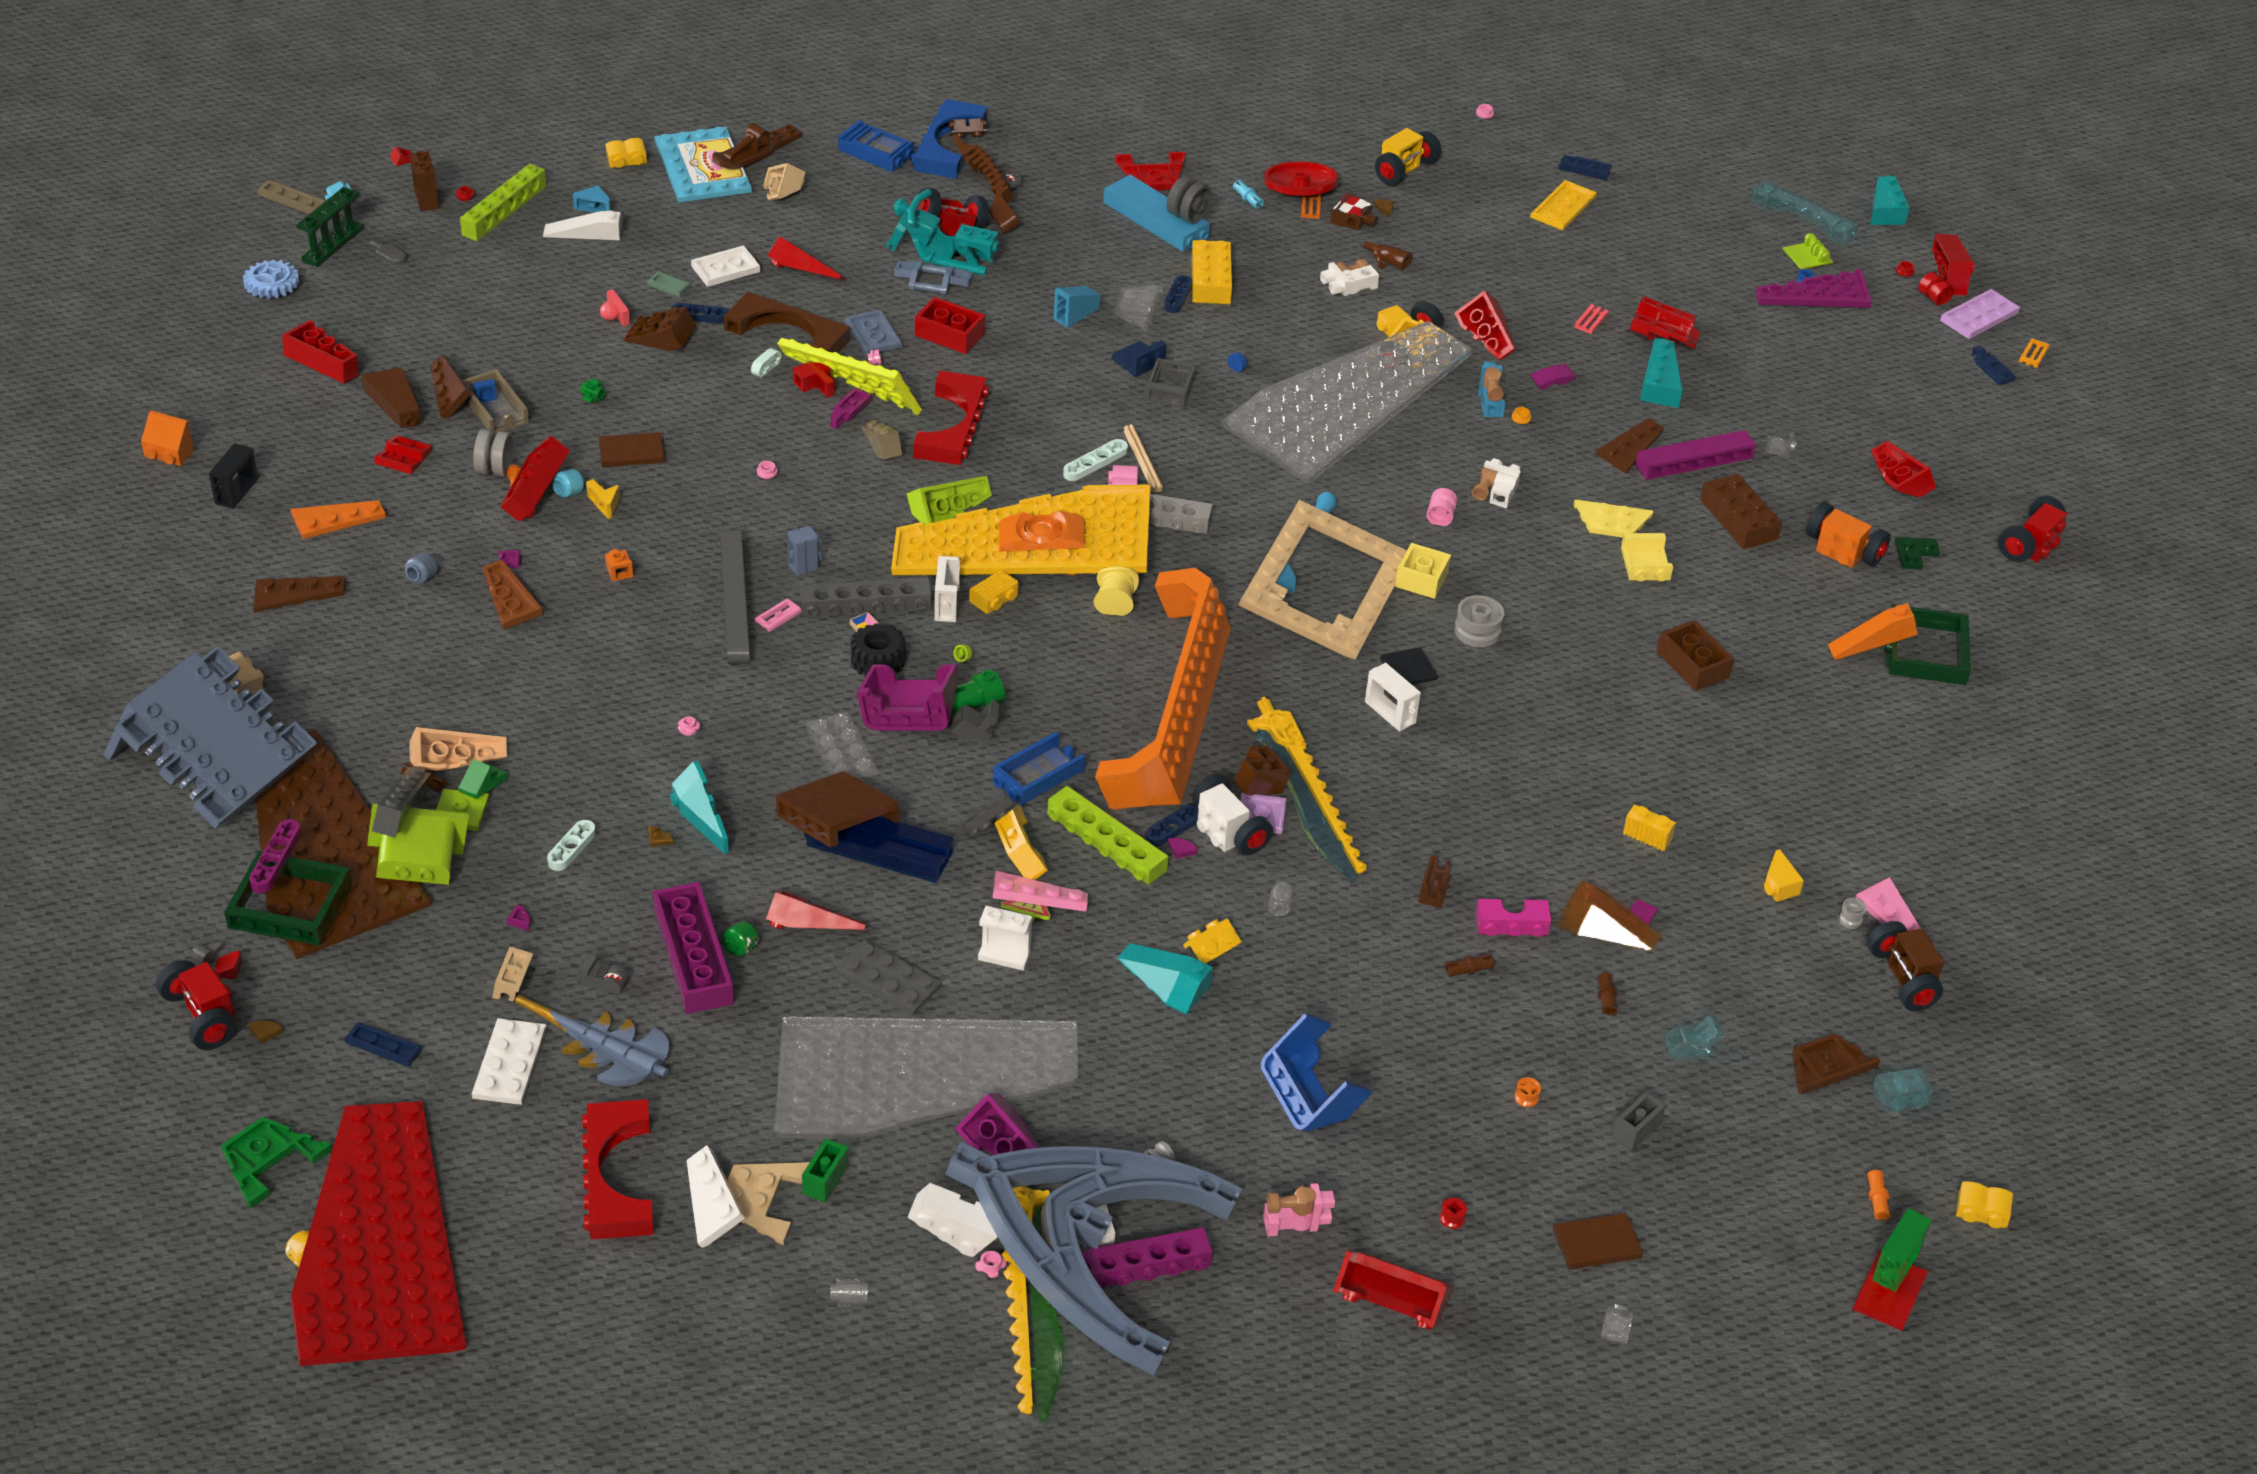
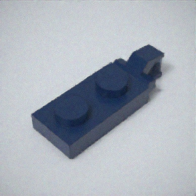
[1971,345,2016,386]

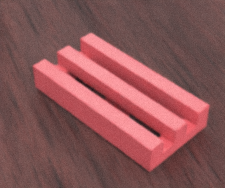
[1575,304,1609,334]

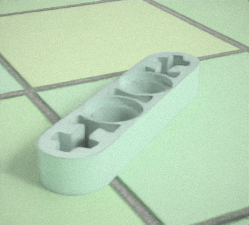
[1063,439,1128,481]

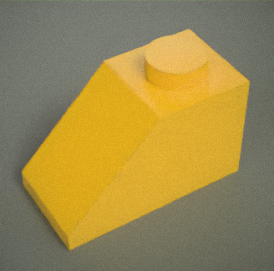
[1377,305,1412,336]
[1764,849,1804,902]

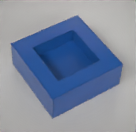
[473,379,497,403]

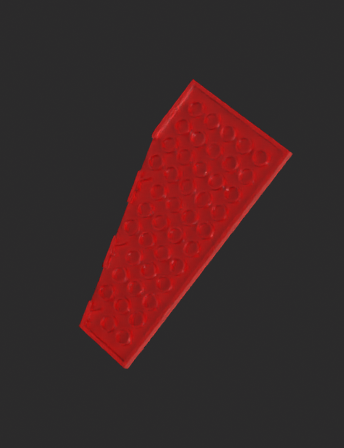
[291,1101,466,1366]

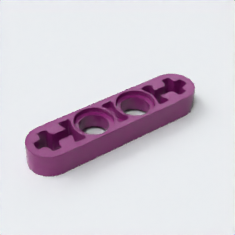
[249,819,301,893]

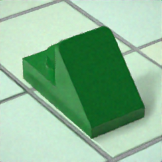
[459,759,507,799]

